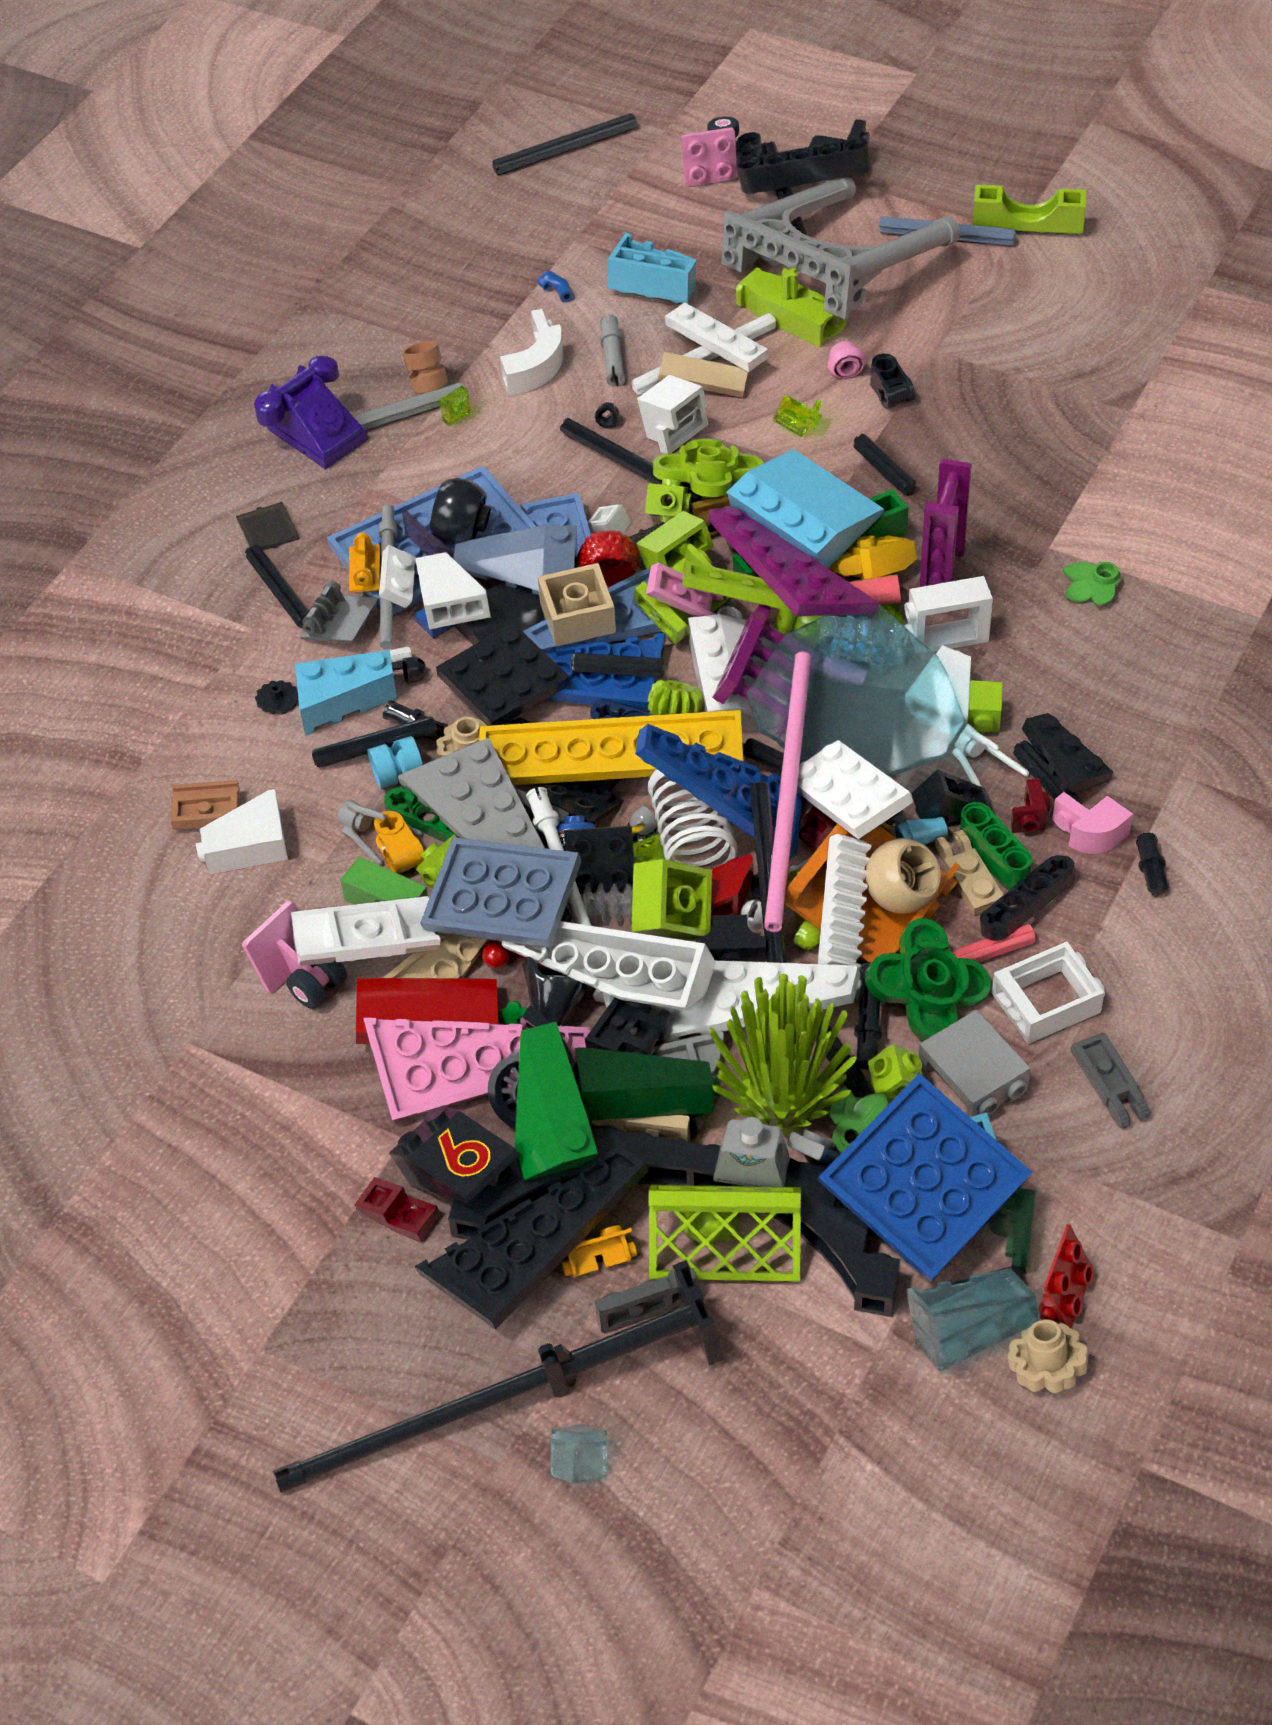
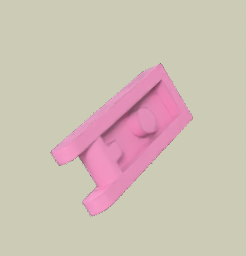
[646,562,724,617]

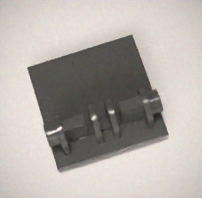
[300,581,380,643]

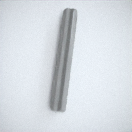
[355,383,465,430]

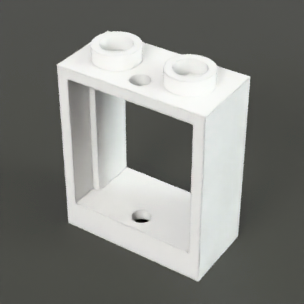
[903,576,993,655]
[992,942,1105,1044]

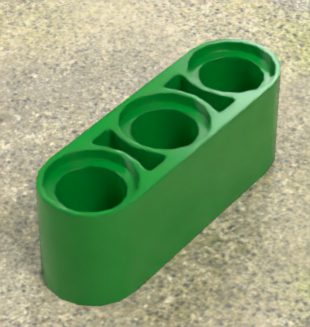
[960,802,1032,890]

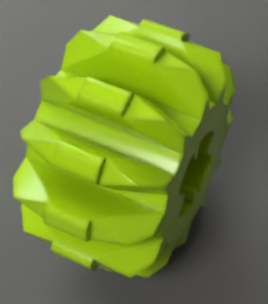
[648,679,703,715]

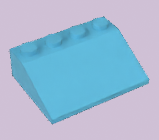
[727,449,884,568]

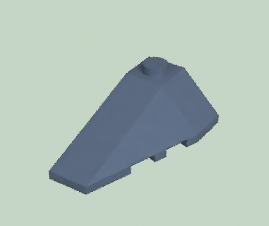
[453,525,578,595]

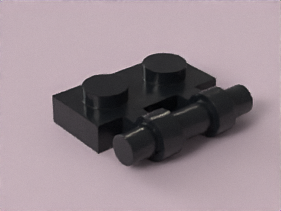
[585,997,673,1055]

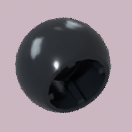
[430,478,491,545]

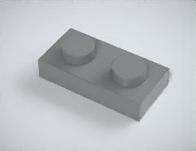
[786,1130,840,1165]

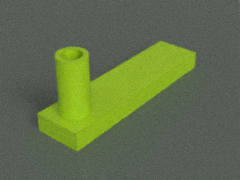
[682,560,796,637]

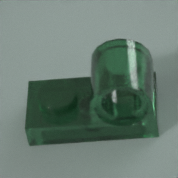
[988,1188,1036,1274]

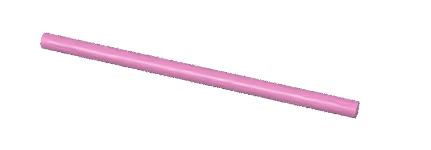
[764,652,811,932]

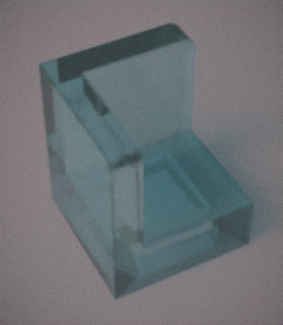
[550,1424,607,1483]

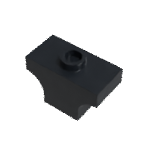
[696,914,766,962]

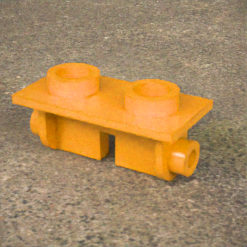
[349,532,380,593]
[561,1225,637,1278]

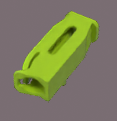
[736,267,847,347]

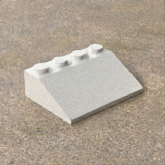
[688,614,793,733]

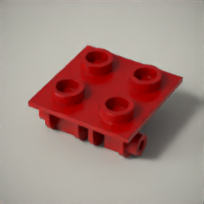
[1038,1224,1094,1329]

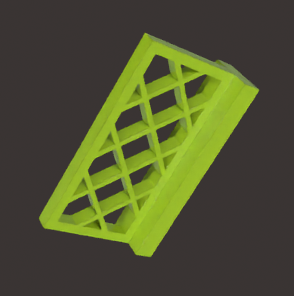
[649,1185,801,1281]

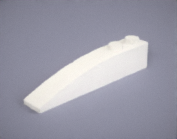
[502,921,716,1011]

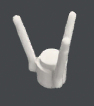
[951,724,1030,787]

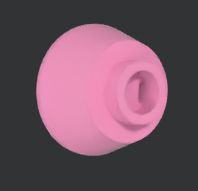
[828,341,866,379]

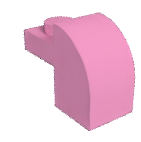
[1052,792,1133,854]

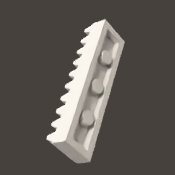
[818,834,871,969]

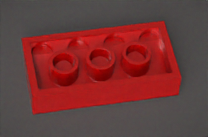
[356,978,498,1044]

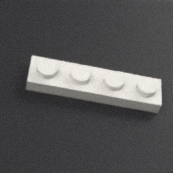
[665,302,768,372]

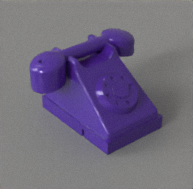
[254,355,368,470]

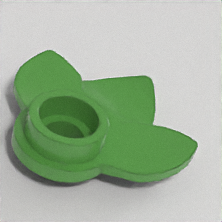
[1062,561,1121,606]
[829,1087,888,1153]

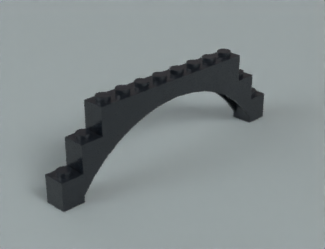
[448,1125,900,1317]

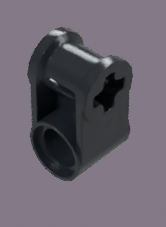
[870,353,915,409]

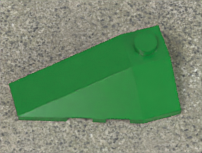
[514,1022,598,1181]

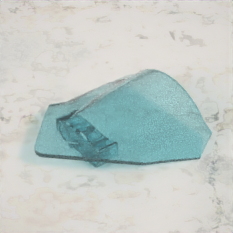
[747,604,967,776]

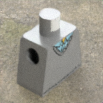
[713,1117,790,1187]

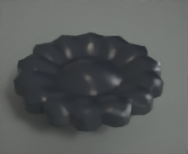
[255,680,298,714]

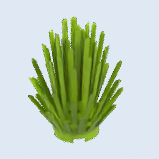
[709,974,857,1135]

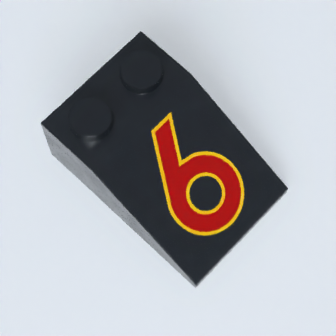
[389,1106,520,1203]

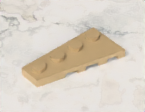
[383,932,491,978]

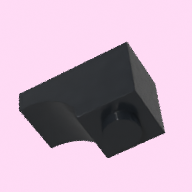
[911,769,993,825]

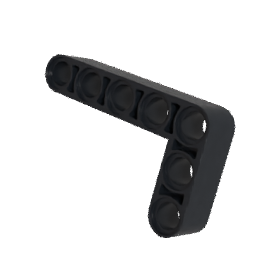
[736,132,872,194]

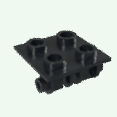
[536,781,623,828]
[564,825,634,894]

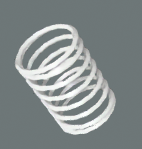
[648,770,738,867]

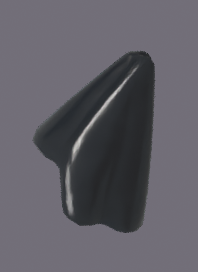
[522,956,587,1026]

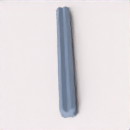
[879,216,1016,246]

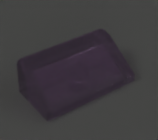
[402,511,454,559]

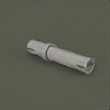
[600,314,625,387]

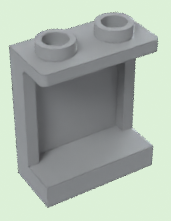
[918,1010,1031,1117]

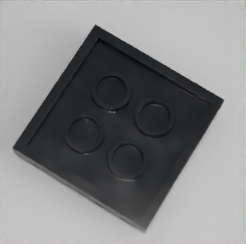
[436,622,570,726]

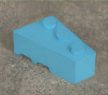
[608,232,697,303]
[295,650,397,736]

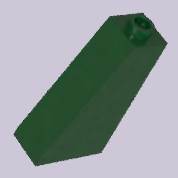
[575,1047,720,1121]

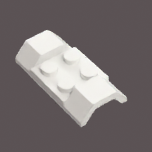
[291,896,440,966]

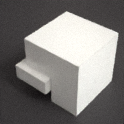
[637,375,709,454]

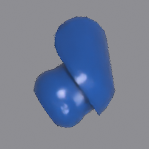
[537,271,573,302]

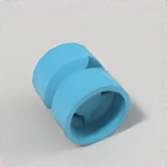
[368,736,423,789]

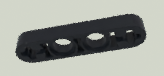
[980,855,1075,941]

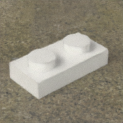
[379,545,415,608]

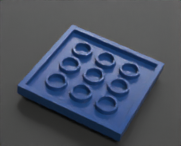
[818,1073,1033,1283]

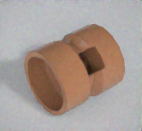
[402,341,448,393]

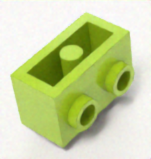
[636,511,714,570]

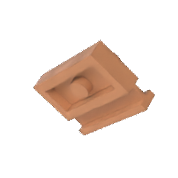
[171,780,240,830]

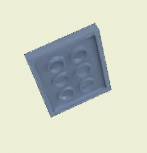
[420,837,582,948]

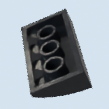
[455,581,545,645]

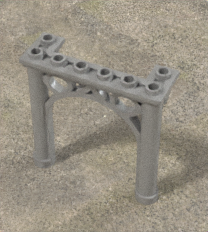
[721,177,960,319]

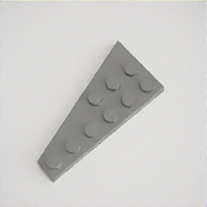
[398,737,544,848]

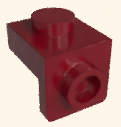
[1010,778,1050,833]

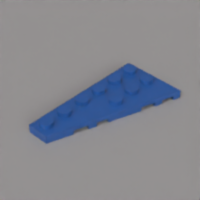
[545,633,666,711]
[635,724,802,860]

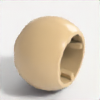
[865,838,941,914]

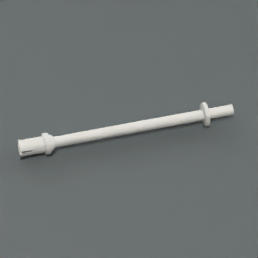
[526,787,614,1007]

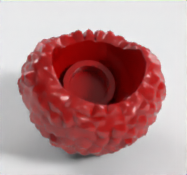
[576,530,640,588]

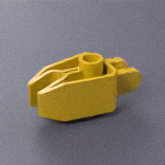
[830,535,917,580]

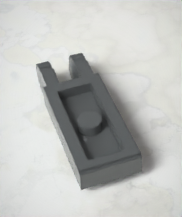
[1071,1032,1150,1128]
[595,1266,697,1334]

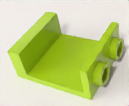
[633,544,731,645]

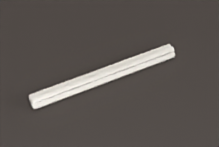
[632,313,776,395]

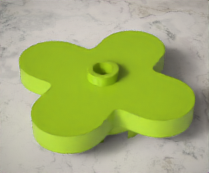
[653,439,764,497]

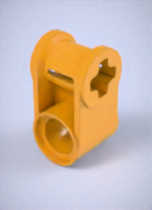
[374,811,425,874]

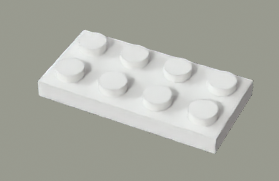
[797,740,913,839]

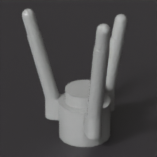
[338,800,423,866]

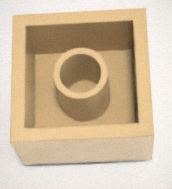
[537,563,616,647]

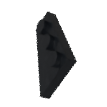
[1022,713,1113,794]

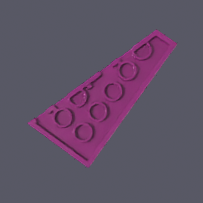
[707,506,879,616]

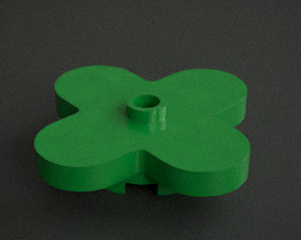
[865,918,991,1041]

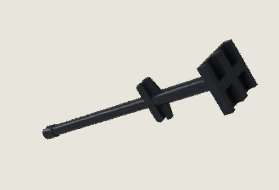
[273,1260,723,1493]

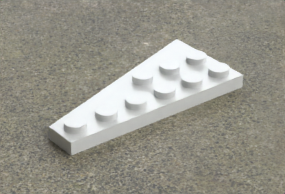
[634,960,860,1043]

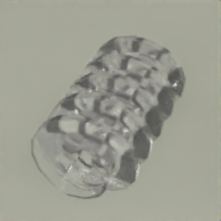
[583,883,633,927]

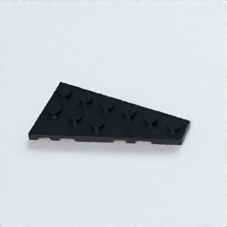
[415,1146,649,1330]

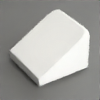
[588,504,631,534]

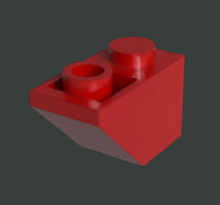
[710,854,754,926]

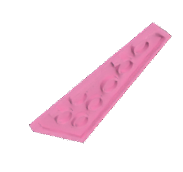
[363,1018,590,1122]

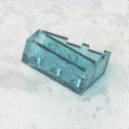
[906,1268,1039,1372]

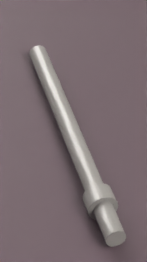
[379,504,397,649]

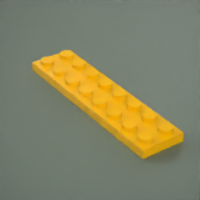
[479,710,744,785]

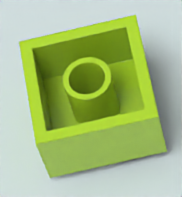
[631,859,712,941]

